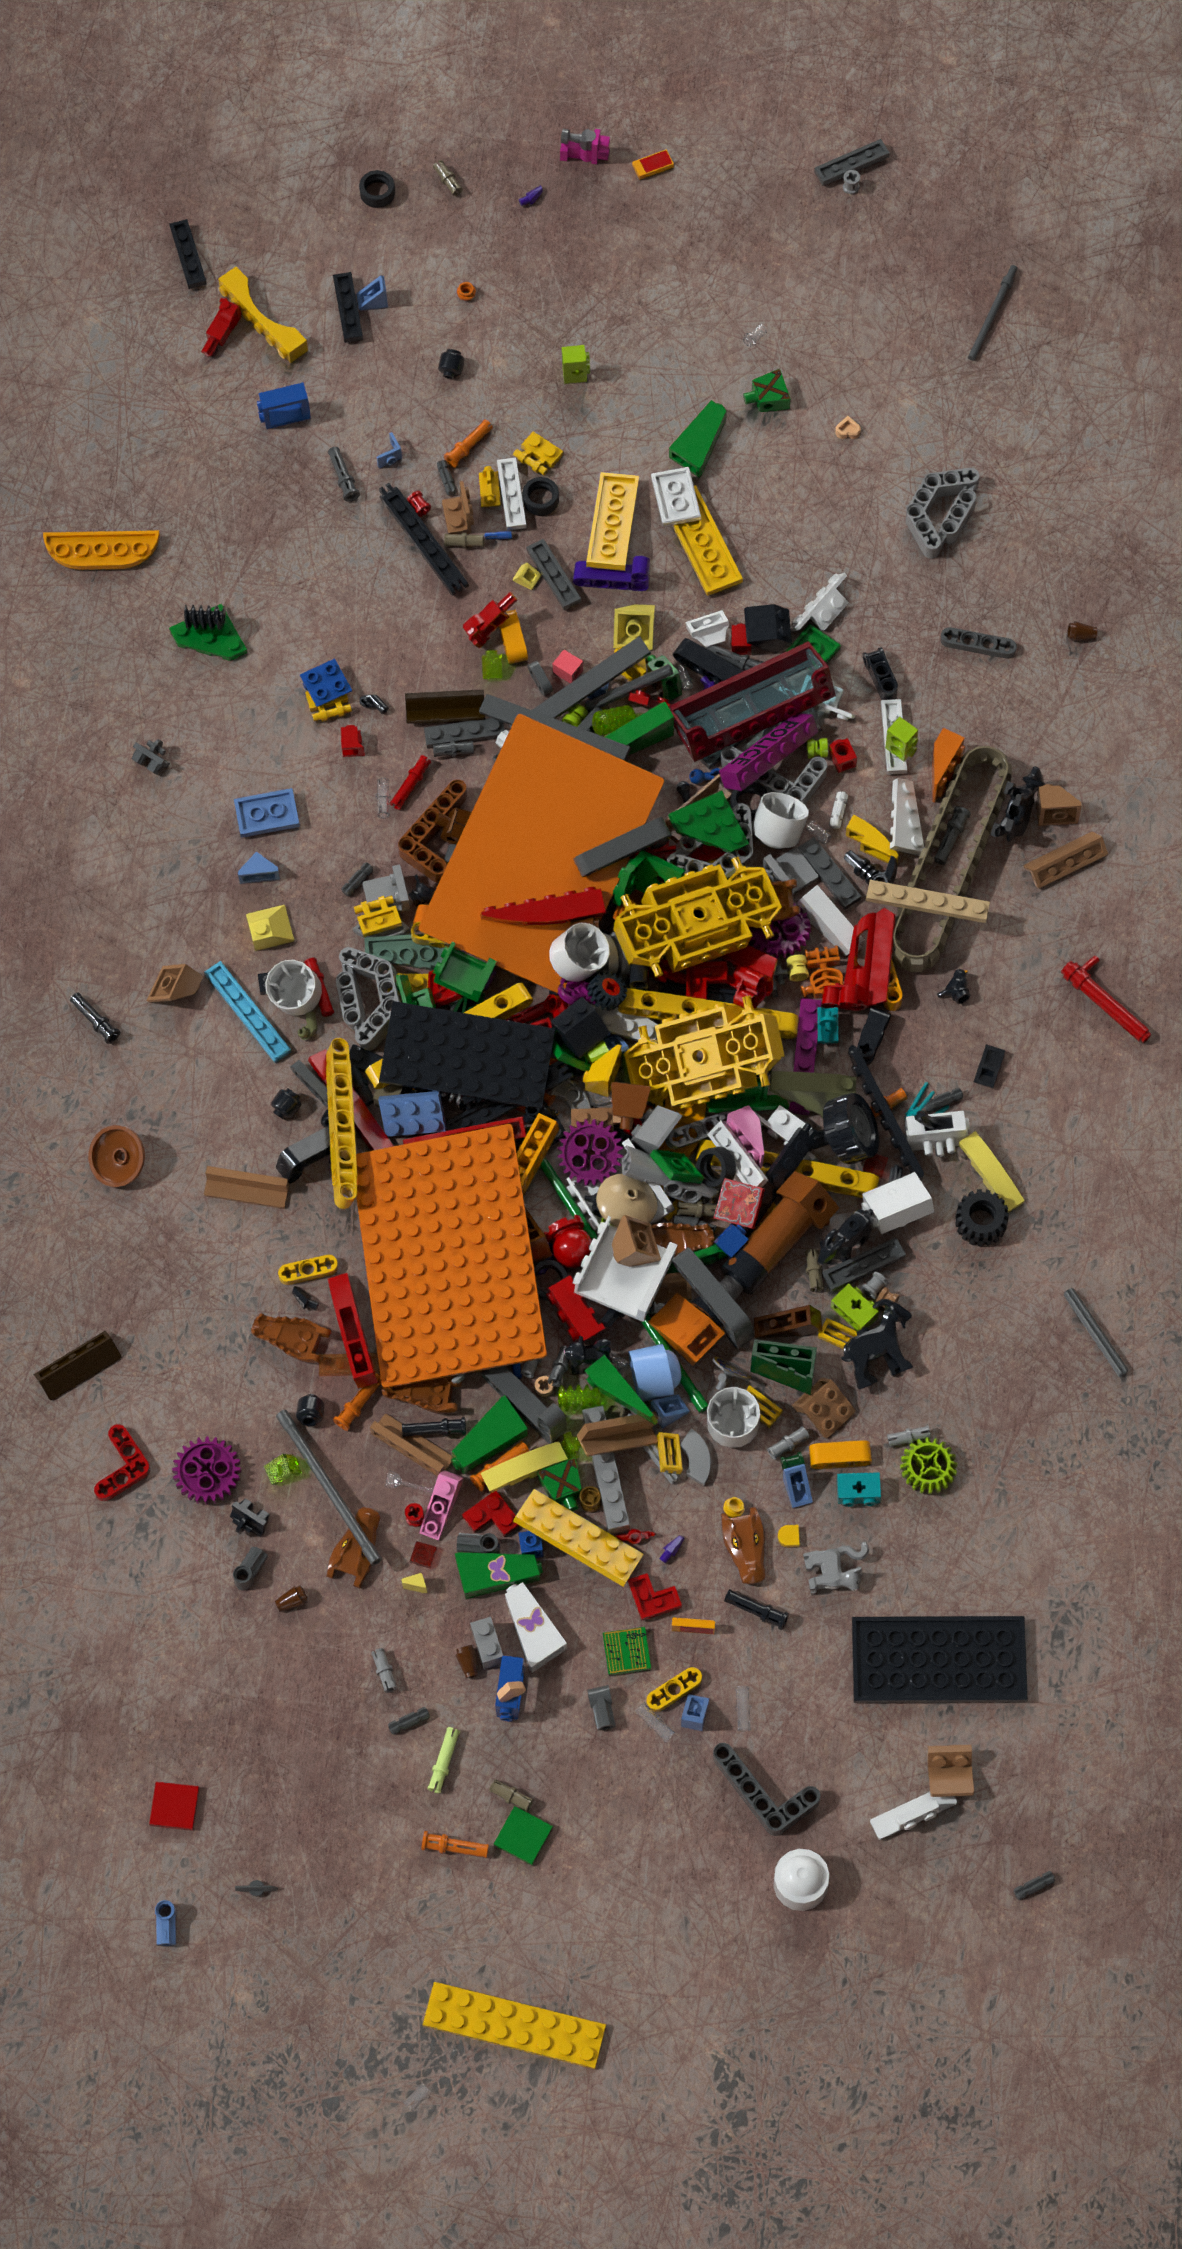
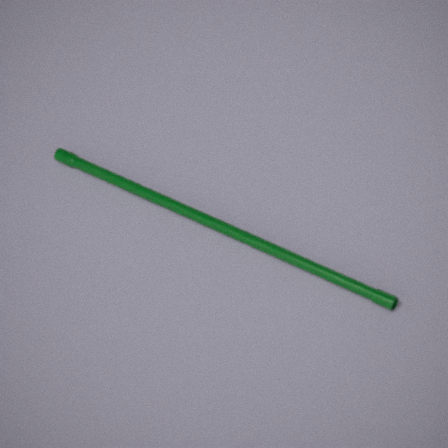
[520,1125,709,1413]

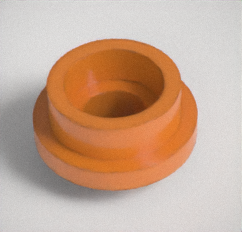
[457,282,476,301]

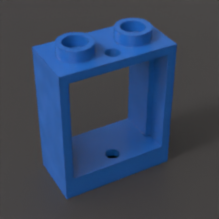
[257,382,311,429]
[495,1655,525,1722]

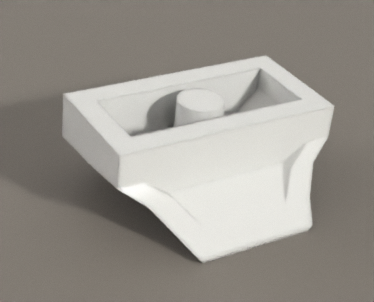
[685,610,729,647]

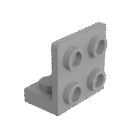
[763,847,818,894]
[362,864,410,913]

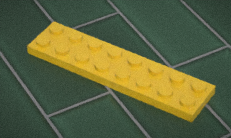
[423,1982,606,2069]

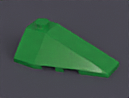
[584,1355,658,1425]

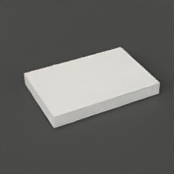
[651,467,701,527]

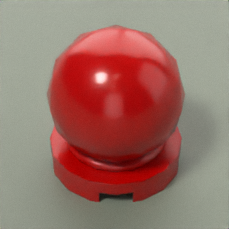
[544,1215,592,1268]

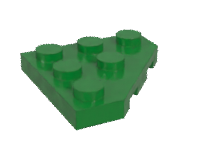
[169,603,248,661]
[668,791,749,853]

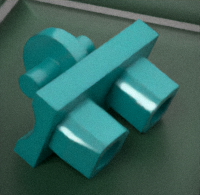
[817,1007,838,1045]

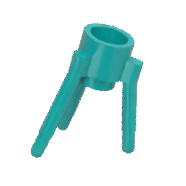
[904,1082,949,1121]

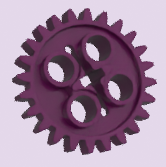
[749,903,811,959]
[557,1119,624,1186]
[172,1436,241,1505]

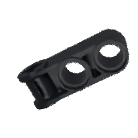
[862,647,898,700]
[857,1006,891,1065]

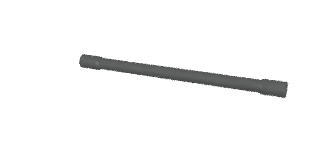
[276,1410,382,1566]

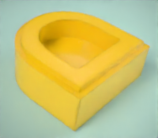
[778,1525,800,1548]

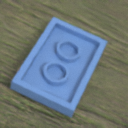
[234,788,300,838]
[378,1091,447,1137]

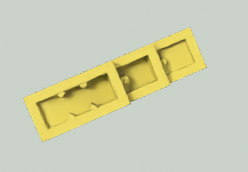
[959,1131,1025,1213]
[481,1441,568,1493]

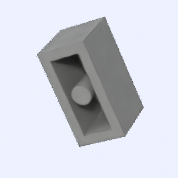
[470,1617,503,1669]

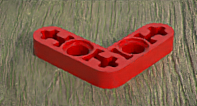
[94,1424,150,1501]

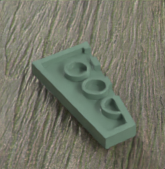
[364,934,444,971]

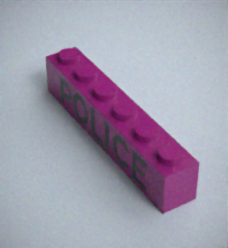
[719,713,818,791]

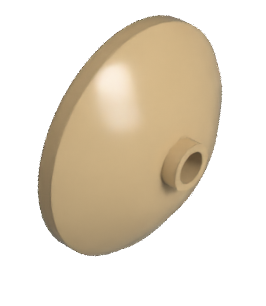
[596,1174,657,1228]

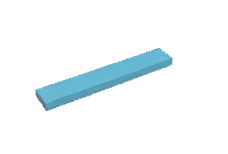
[204,961,291,1063]

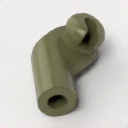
[298,1012,318,1040]

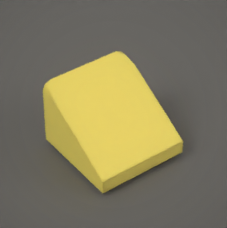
[512,563,541,590]
[401,1573,427,1593]

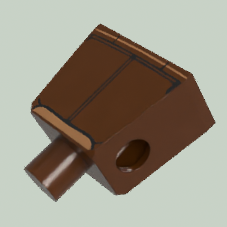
[434,808,472,845]

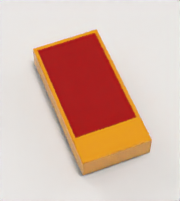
[632,149,674,180]
[672,1617,715,1635]

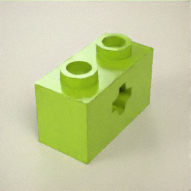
[562,345,590,384]
[831,1283,879,1331]

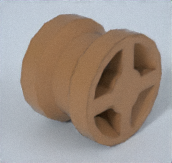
[876,1287,900,1308]

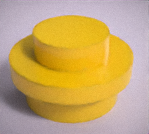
[723,1497,744,1518]

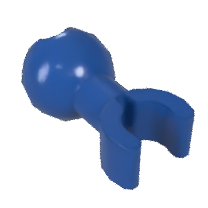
[689,768,721,784]

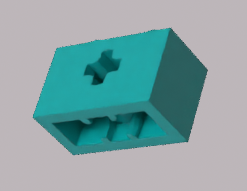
[836,1472,881,1507]

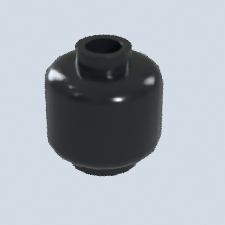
[438,349,465,379]
[271,1088,302,1119]
[296,1394,325,1427]

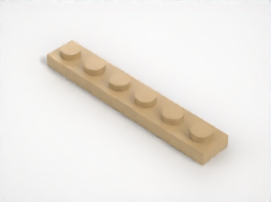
[866,880,990,923]

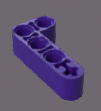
[573,556,650,591]

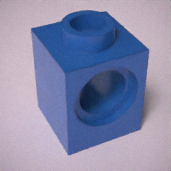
[714,1224,749,1257]
[518,1531,543,1558]

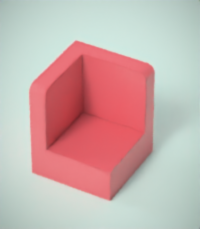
[552,650,583,683]

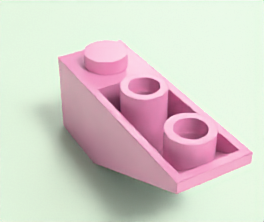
[727,1105,764,1168]
[419,1470,464,1541]

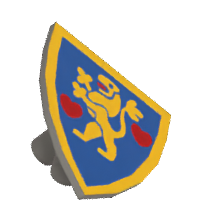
[713,1357,752,1391]

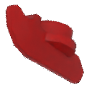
[614,1528,656,1544]

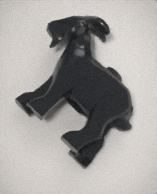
[991,766,1045,842]
[817,1209,874,1265]
[841,1299,913,1390]

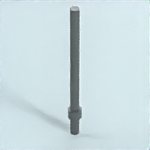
[968,265,1018,361]

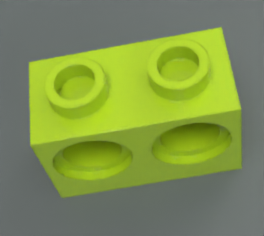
[885,716,919,762]

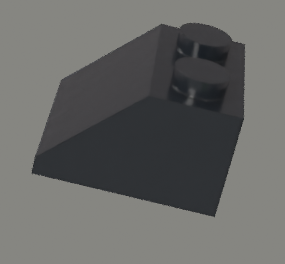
[744,604,792,653]
[551,997,611,1059]

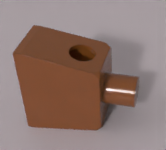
[611,1082,651,1130]

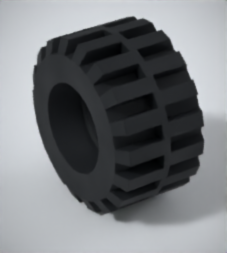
[955,1189,1009,1247]

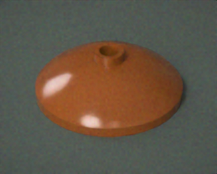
[88,1125,145,1187]

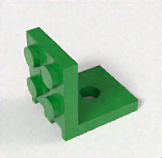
[613,850,685,906]

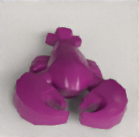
[558,978,612,1010]

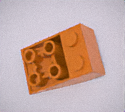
[932,728,966,803]
[648,1293,725,1366]

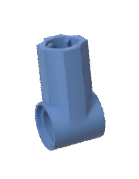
[155,1900,177,1946]

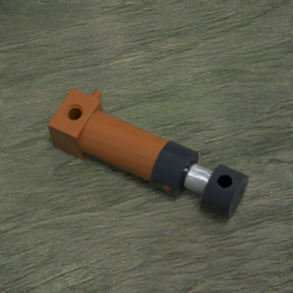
[691,1171,840,1328]

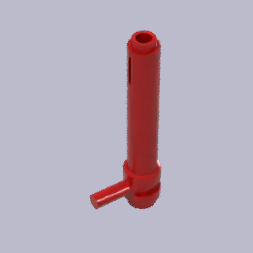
[1061,956,1151,1043]

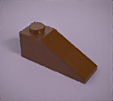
[525,1207,552,1264]
[754,1305,822,1339]

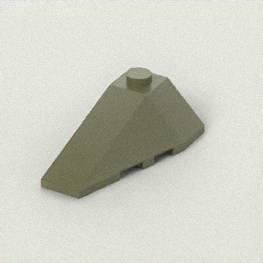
[769,1071,856,1118]

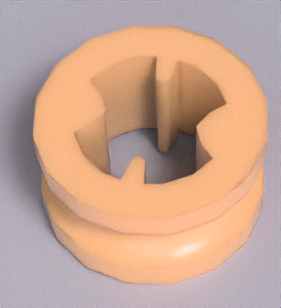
[535,1376,554,1397]

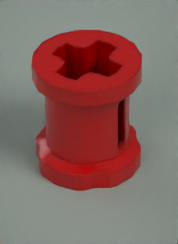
[407,491,431,517]
[405,1503,425,1527]

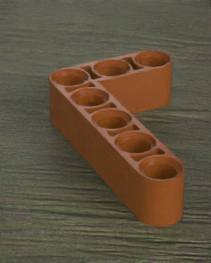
[398,779,467,883]

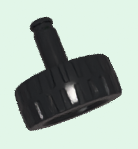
[809,1093,880,1164]

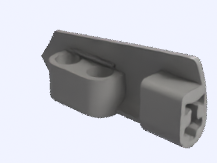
[622,1145,719,1203]

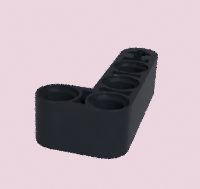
[276,1121,344,1184]

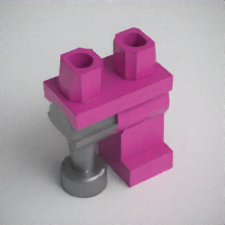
[560,128,610,164]

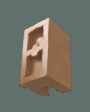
[654,1272,692,1304]

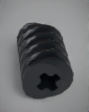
[184,604,226,631]

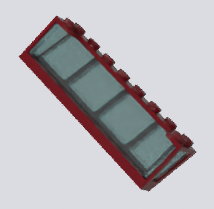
[668,641,836,762]

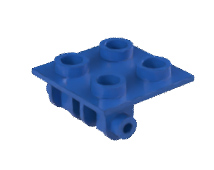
[300,658,352,707]

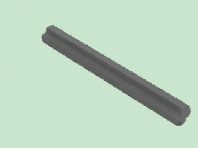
[585,664,673,712]
[1064,1288,1128,1377]

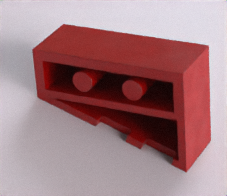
[546,1275,605,1341]

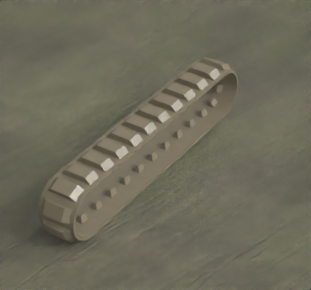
[892,746,1012,972]

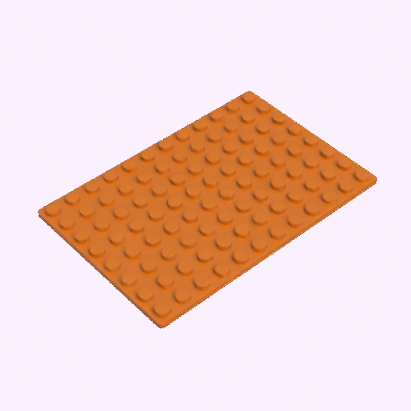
[419,714,664,994]
[356,1124,547,1388]

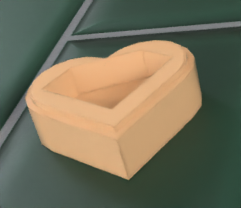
[835,416,861,439]
[497,1681,526,1702]

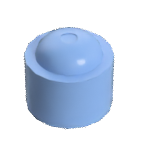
[628,1344,681,1402]

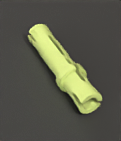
[427,1727,460,1793]

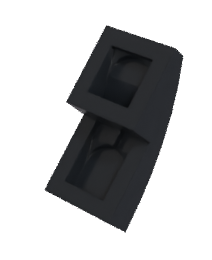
[974,1044,1005,1088]

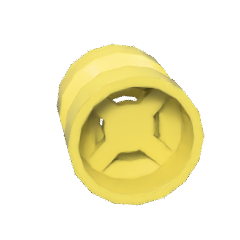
[786,955,809,982]

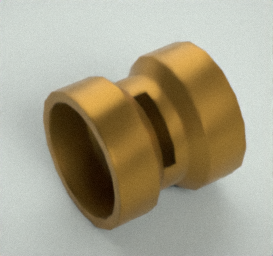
[580,1486,601,1513]

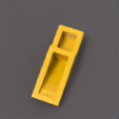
[846,814,899,864]

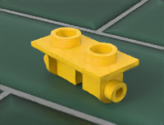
[479,466,501,507]

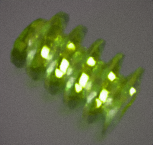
[592,705,637,736]
[558,1384,601,1412]

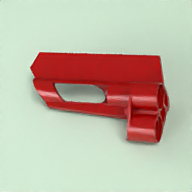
[822,908,896,1011]
[706,945,778,1010]

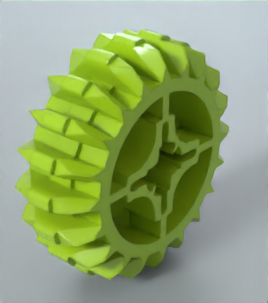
[900,1437,958,1494]

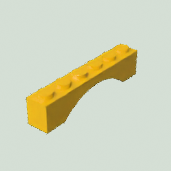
[218,266,308,363]

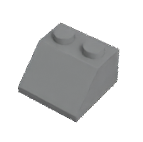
[630,1105,682,1154]

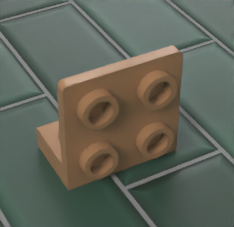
[442,481,474,534]
[792,1378,856,1438]
[927,1745,974,1797]

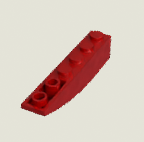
[480,887,606,925]
[403,1116,527,1144]
[328,1273,378,1389]

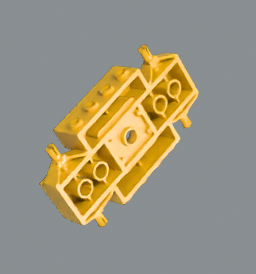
[613,856,782,977]
[624,996,785,1109]

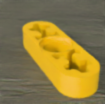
[278,1255,338,1285]
[646,1667,702,1712]

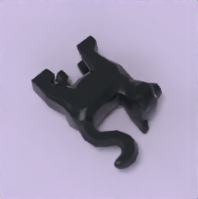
[564,1336,612,1375]

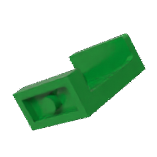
[433,941,497,1002]

